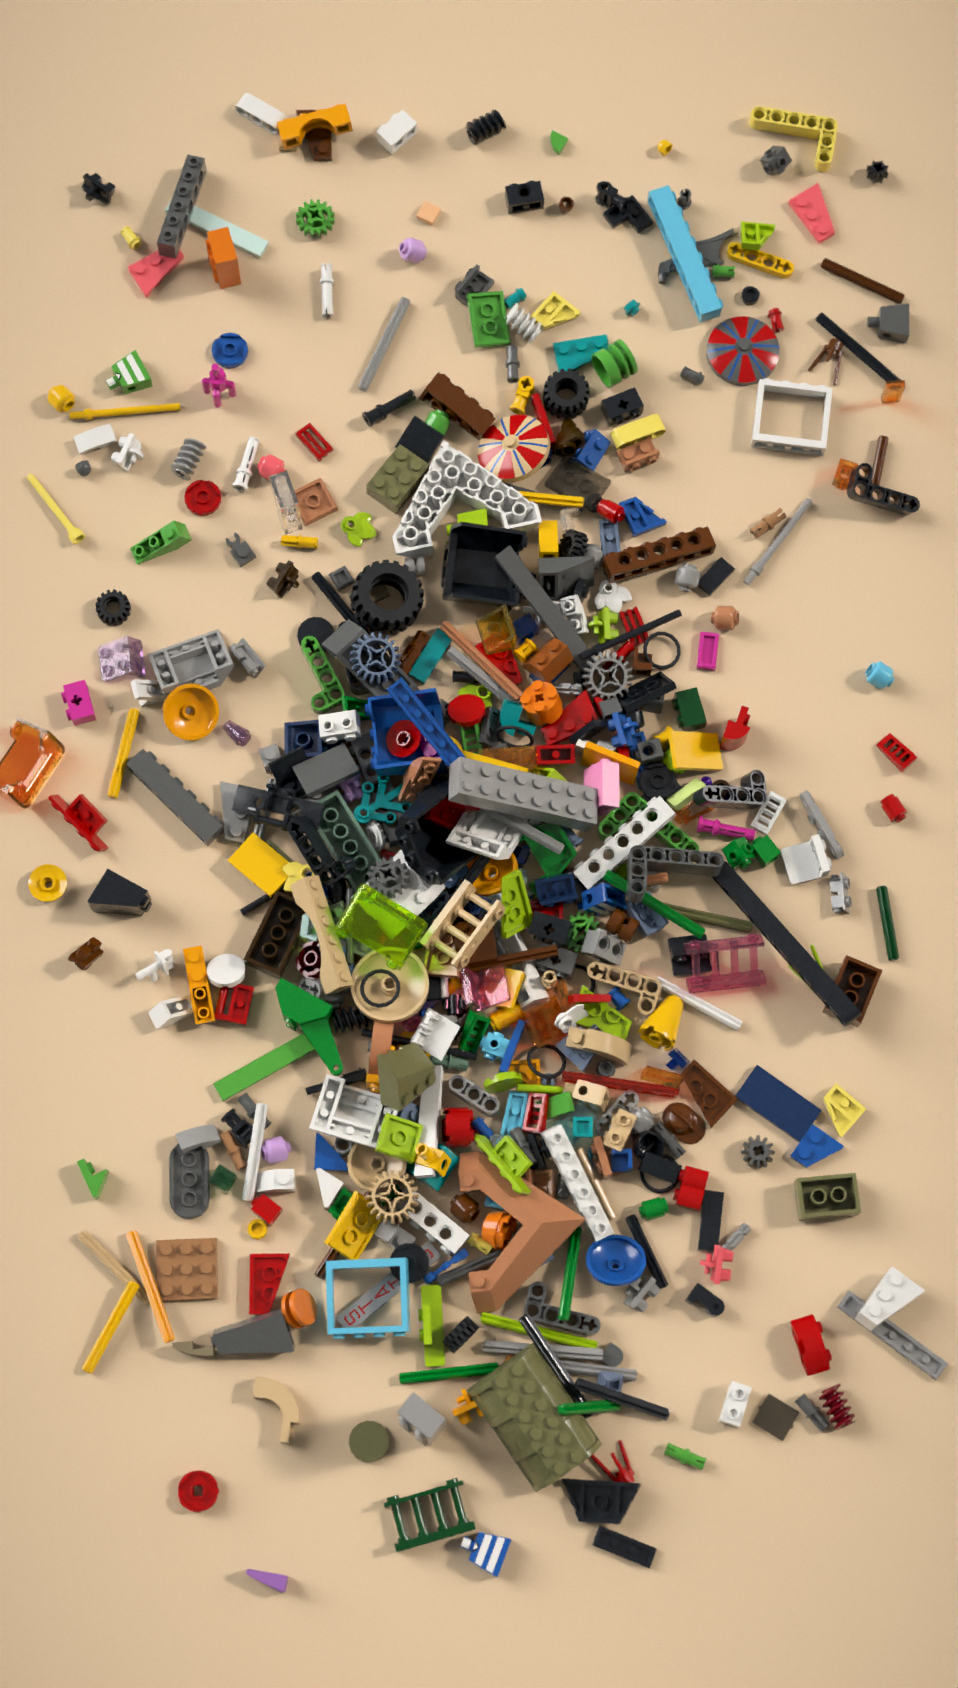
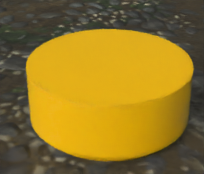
[247,1219,268,1240]

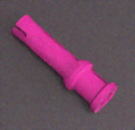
[696,816,756,842]

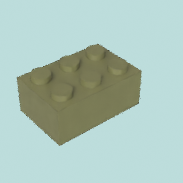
[366,444,429,514]
[794,1173,861,1221]

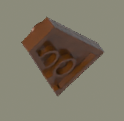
[296,110,332,161]
[681,1060,738,1128]

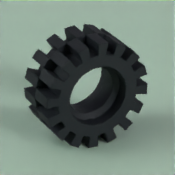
[558,529,589,557]
[95,589,131,626]
[442,1316,479,1353]

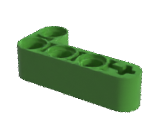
[301,636,345,714]

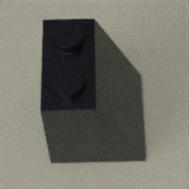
[87,868,152,916]

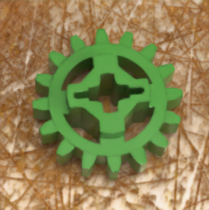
[296,199,335,238]
[563,912,601,955]

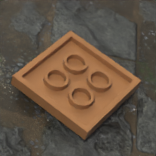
[156,1238,218,1301]

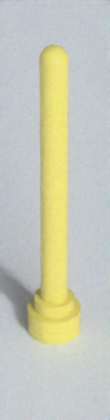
[27,474,85,544]

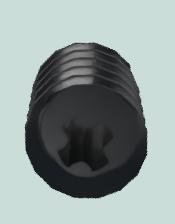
[466,110,506,144]
[333,1006,374,1034]

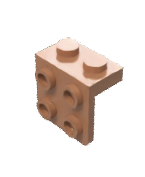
[590,1133,640,1179]

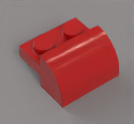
[720,705,751,751]

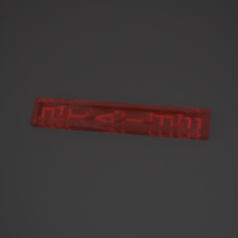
[561,1071,680,1098]

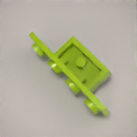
[474,1134,533,1195]
[418,1285,445,1367]

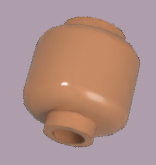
[711,606,739,630]

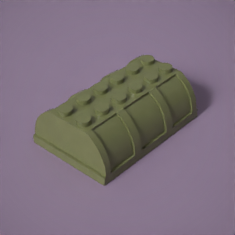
[466,1343,603,1492]

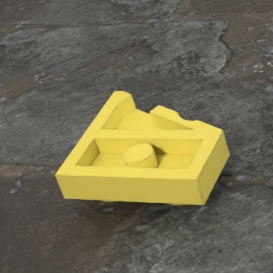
[530,291,581,330]
[823,1083,866,1138]

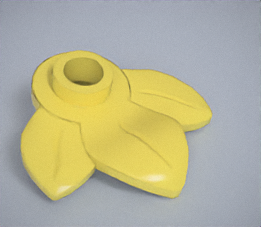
[282,862,315,892]

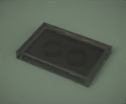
[544,456,611,511]

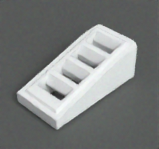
[751,791,787,835]

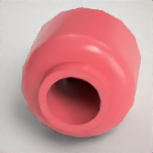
[257,454,286,482]

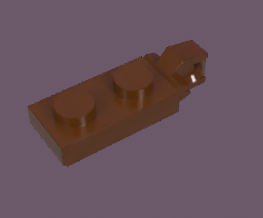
[398,630,430,675]

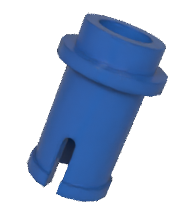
[470,1117,495,1140]

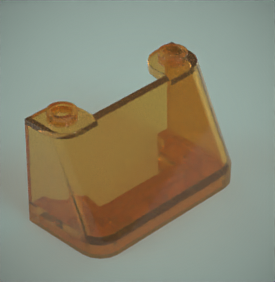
[0,717,65,809]

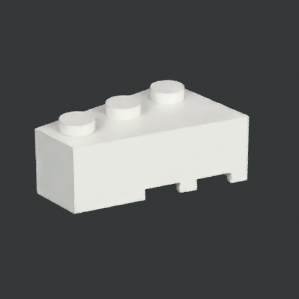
[854,1266,925,1331]

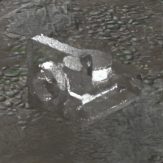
[559,507,579,534]

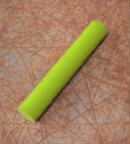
[516,1084,563,1094]

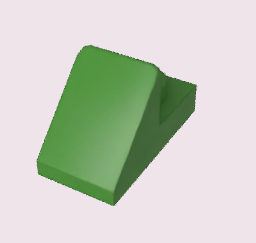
[77,1158,109,1200]

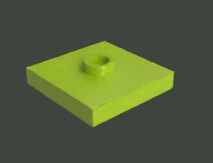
[375,1113,424,1164]

